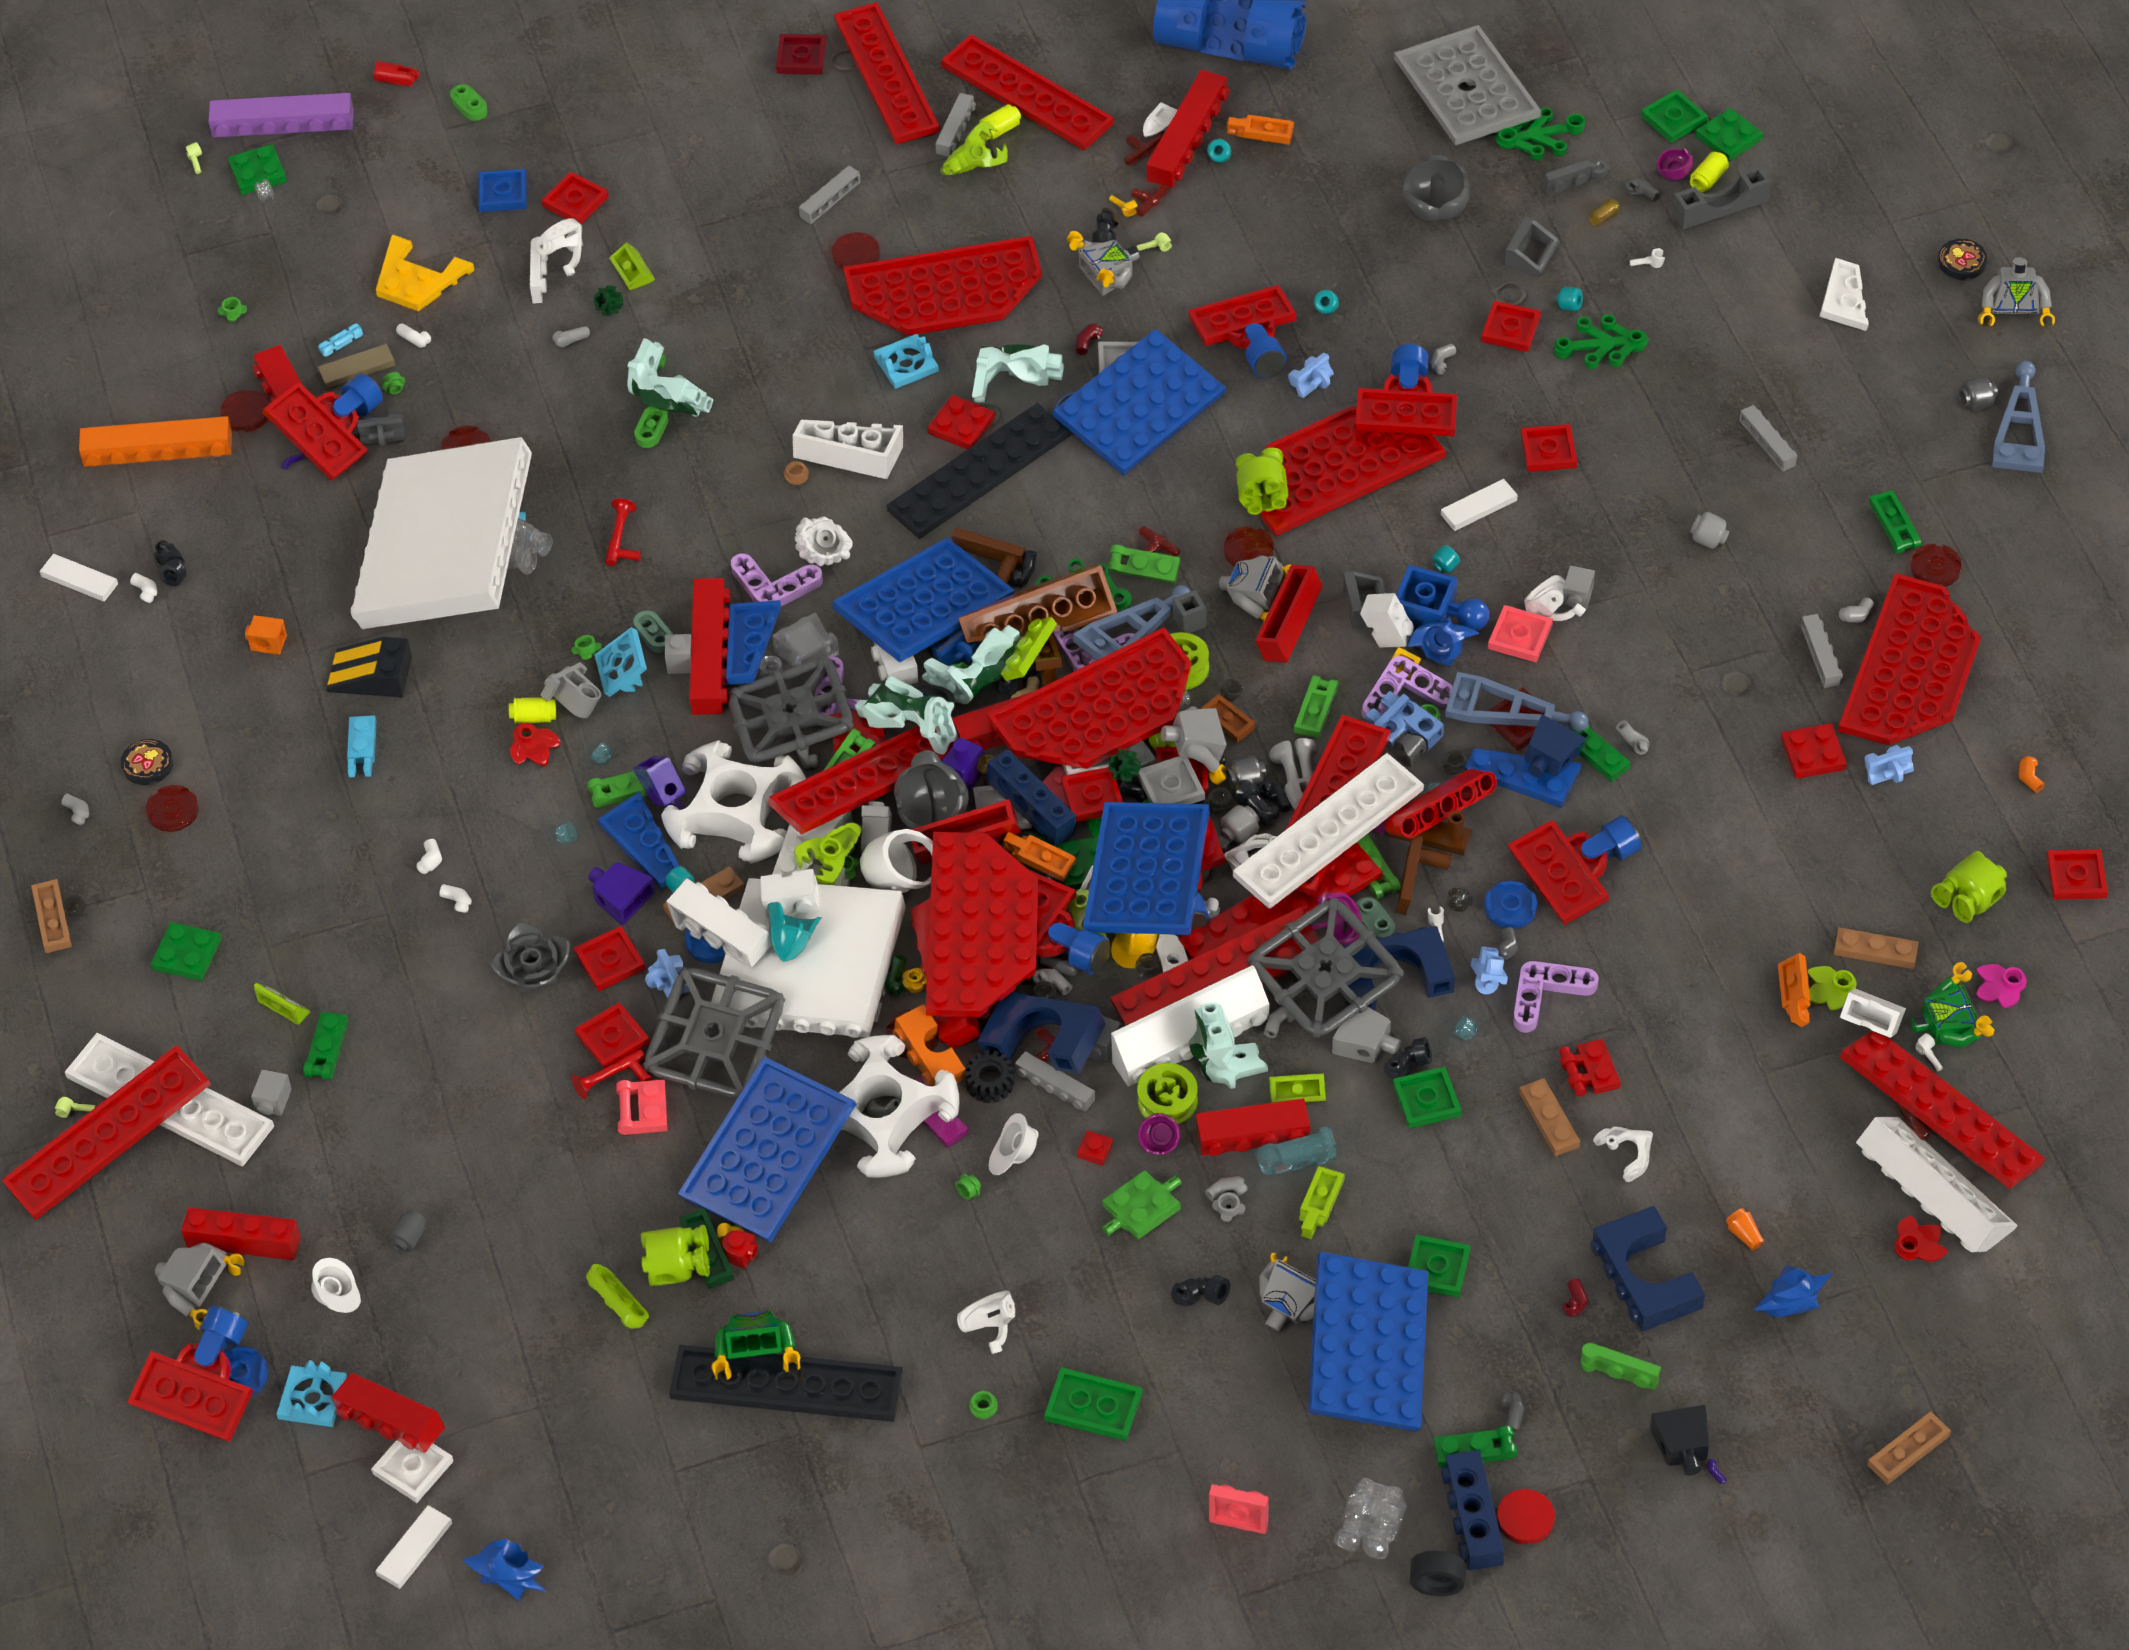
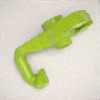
[940,121,1008,175]
[794,822,862,885]

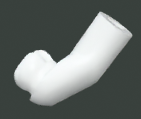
[396,324,431,348]
[130,573,157,603]
[417,839,442,874]
[439,884,472,913]

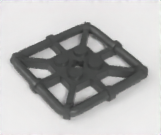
[728,656,854,764]
[1248,898,1404,1038]
[643,967,785,1098]

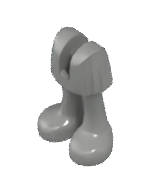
[1269,738,1318,810]

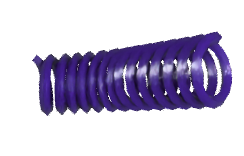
[281,453,304,470]
[1707,1459,1727,1484]

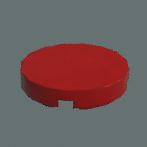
[1497,1489,1555,1545]

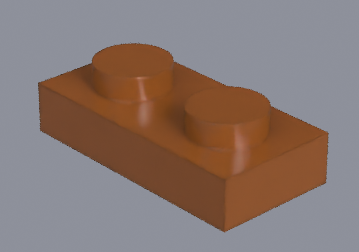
[1201,694,1256,743]

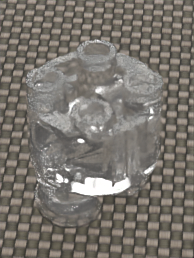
[507,518,553,575]
[1334,1478,1407,1559]

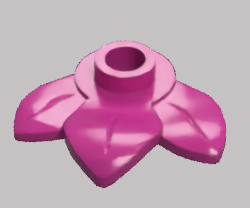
[1976,964,2027,1008]

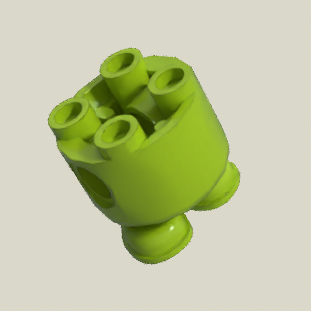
[1235,448,1288,515]
[1931,851,2007,923]
[641,1225,710,1286]

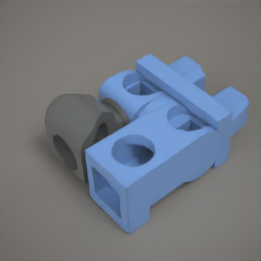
[1365,691,1444,767]

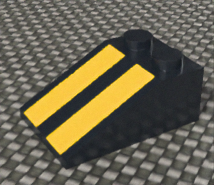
[327,637,412,698]

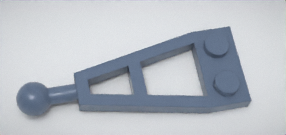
[1992,361,2045,473]
[1073,585,1191,660]
[1445,672,1588,732]

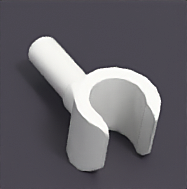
[1630,248,1665,268]
[1204,898,1220,919]
[1428,906,1444,943]
[1915,1033,1943,1071]

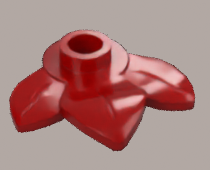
[510,723,561,767]
[1894,1215,1948,1262]

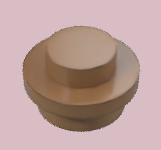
[784,461,809,485]

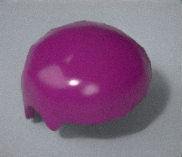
[1656,148,1693,181]
[1138,1114,1180,1155]

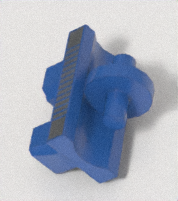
[932,629,980,666]

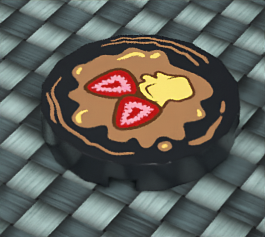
[1938,239,1987,280]
[121,739,173,785]

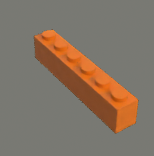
[79,416,232,467]

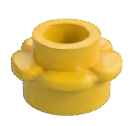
[902,968,927,993]

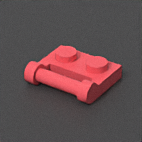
[616,1080,668,1135]

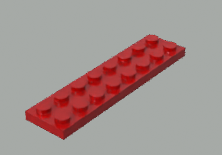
[834,2,940,145]
[941,34,1114,151]
[1286,715,1391,896]
[768,725,954,835]
[1178,842,1383,959]
[1110,907,1319,1027]
[1840,1031,2045,1189]
[2,1045,211,1221]

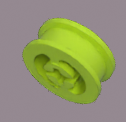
[1170,632,1209,690]
[1137,1063,1198,1125]

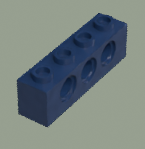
[986,749,1076,846]
[1441,1450,1504,1571]

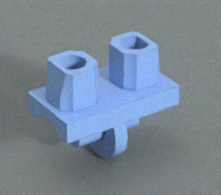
[1288,353,1334,398]
[1864,745,1914,785]
[1471,947,1508,994]
[645,949,690,998]

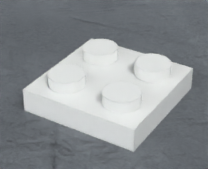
[371,1440,453,1503]

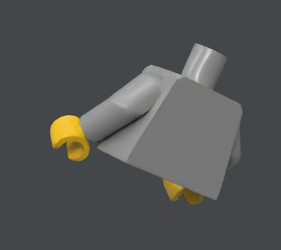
[1161,706,1227,785]
[155,1243,244,1330]

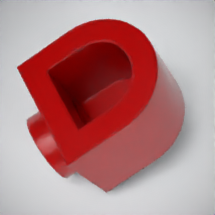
[722,1230,758,1269]

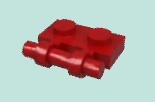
[1559,1039,1621,1097]

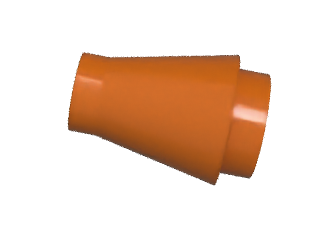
[1726,1208,1765,1251]

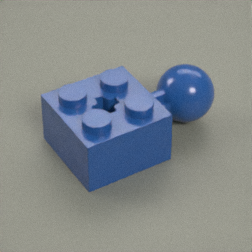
[1396,565,1490,631]

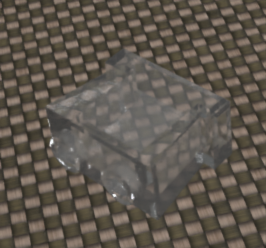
[772,612,839,668]

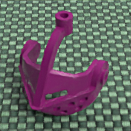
[1311,893,1362,946]

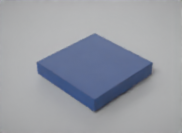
[479,169,527,212]

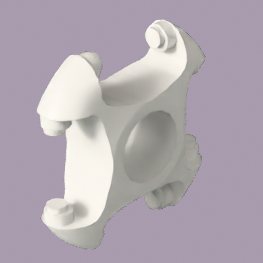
[661,740,806,864]
[839,1035,959,1178]

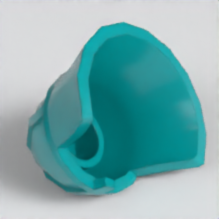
[767,902,822,962]

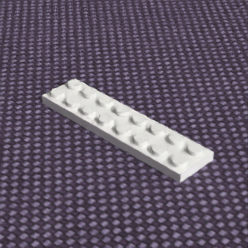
[1233,753,1424,909]
[65,1033,274,1167]

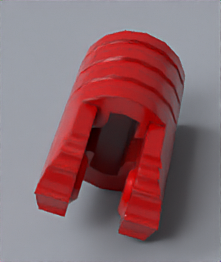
[374,61,420,87]

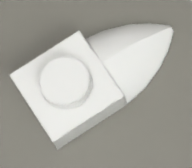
[1143,103,1177,137]

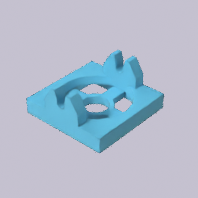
[873,334,939,389]
[595,627,647,697]
[277,1360,347,1427]

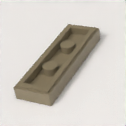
[318,344,396,389]

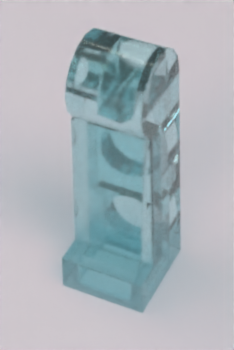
[1255,1125,1337,1175]

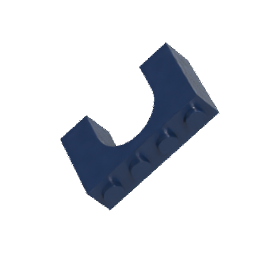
[1343,926,1455,1010]
[977,993,1106,1074]
[1590,1206,1705,1332]

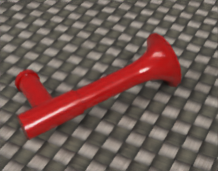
[605,498,641,566]
[571,1049,652,1100]

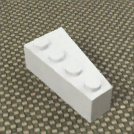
[793,420,903,479]
[772,810,853,877]
[666,879,772,968]

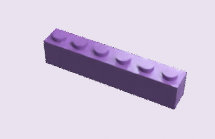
[209,93,354,137]

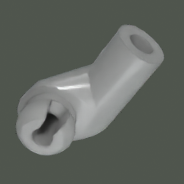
[552,326,590,348]

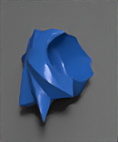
[1408,617,1479,666]
[1752,1265,1833,1317]
[462,1539,547,1601]

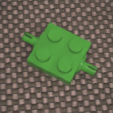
[1102,1170,1182,1240]

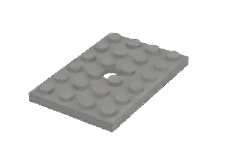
[1394,25,1541,145]

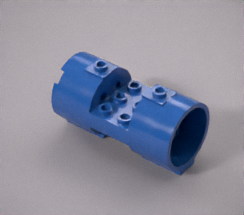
[1153,0,1307,70]

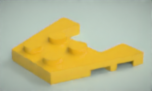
[376,235,474,311]

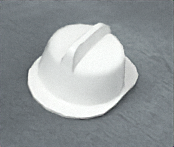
[988,1113,1038,1175]
[311,1258,361,1313]

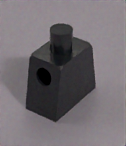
[1650,1405,1709,1476]

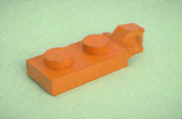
[1227,115,1294,145]
[1003,832,1076,882]
[1778,953,1810,1027]

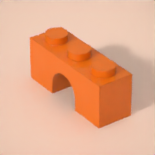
[893,1004,965,1087]

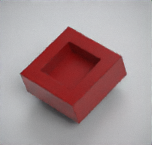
[1077,1130,1113,1166]

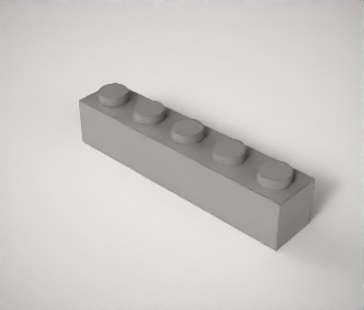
[936,93,976,157]
[799,166,861,224]
[1739,405,1797,472]
[1801,614,1843,688]
[1015,1051,1095,1112]

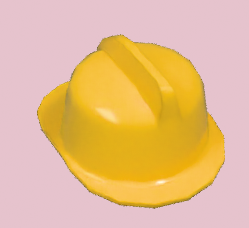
[1111,933,1159,969]

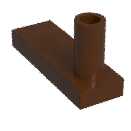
[952,527,1026,584]
[1034,633,1062,687]
[1388,811,1472,856]
[1396,835,1452,915]

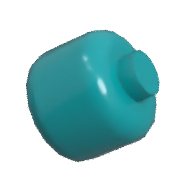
[1207,139,1232,163]
[1556,287,1583,312]
[1314,290,1339,315]
[1432,545,1460,574]
[666,866,695,893]

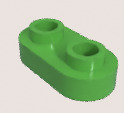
[450,85,488,121]
[634,406,669,448]

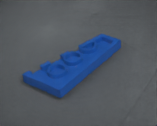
[726,600,781,685]
[1464,748,1581,808]
[598,792,679,890]

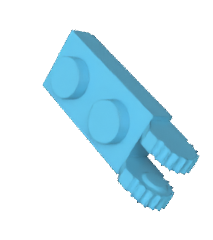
[347,716,376,777]

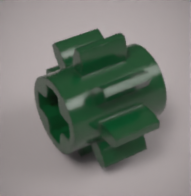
[594,286,624,316]
[1108,749,1141,782]

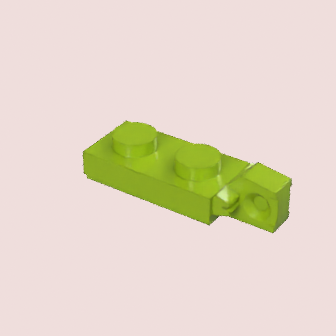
[1299,1166,1345,1240]

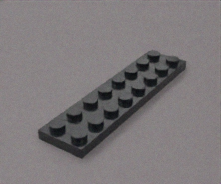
[887,403,1070,539]
[669,1345,903,1422]

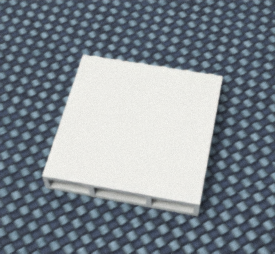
[711,878,906,1038]

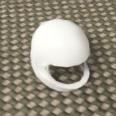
[860,829,933,893]

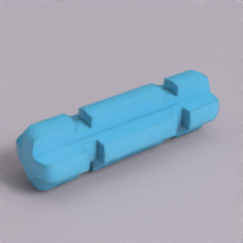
[318,323,363,357]

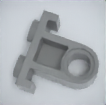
[540,662,601,718]
[861,802,893,855]

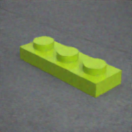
[1001,617,1057,681]

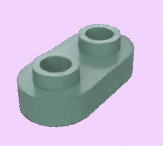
[634,611,672,653]
[1355,897,1395,939]

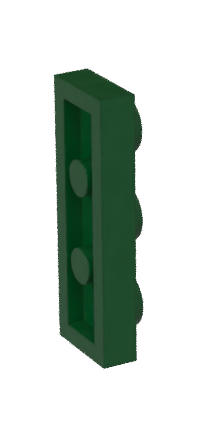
[679,1208,734,1289]

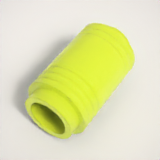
[979,104,1021,141]
[1690,152,1729,193]
[509,697,556,724]

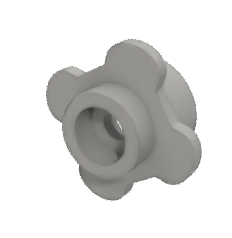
[1212,1192,1245,1222]

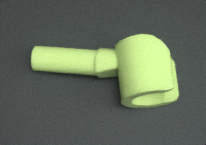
[186,142,202,174]
[1137,232,1172,251]
[55,1097,95,1118]

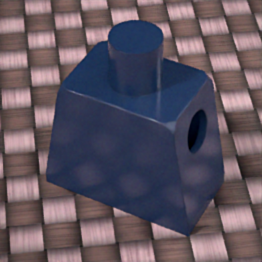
[1524,714,1586,777]

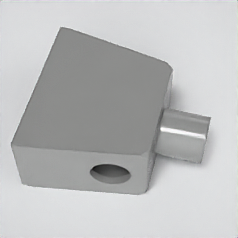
[1332,1007,1401,1063]

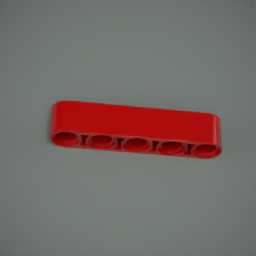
[1385,768,1497,838]

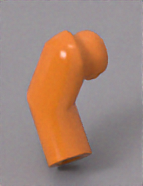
[2019,756,2045,793]

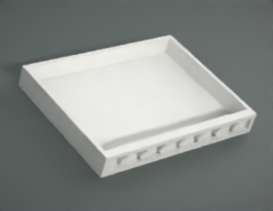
[351,437,532,629]

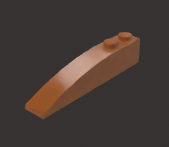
[958,563,1118,642]

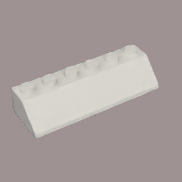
[1111,965,1269,1087]
[1856,1117,2018,1252]

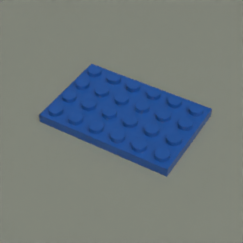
[1053,328,1226,476]
[833,537,1015,663]
[1083,802,1210,935]
[678,1057,857,1243]
[1308,1252,1428,1432]

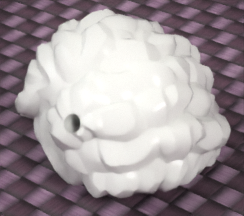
[795,516,852,566]

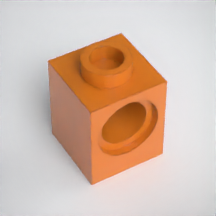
[245,615,287,655]

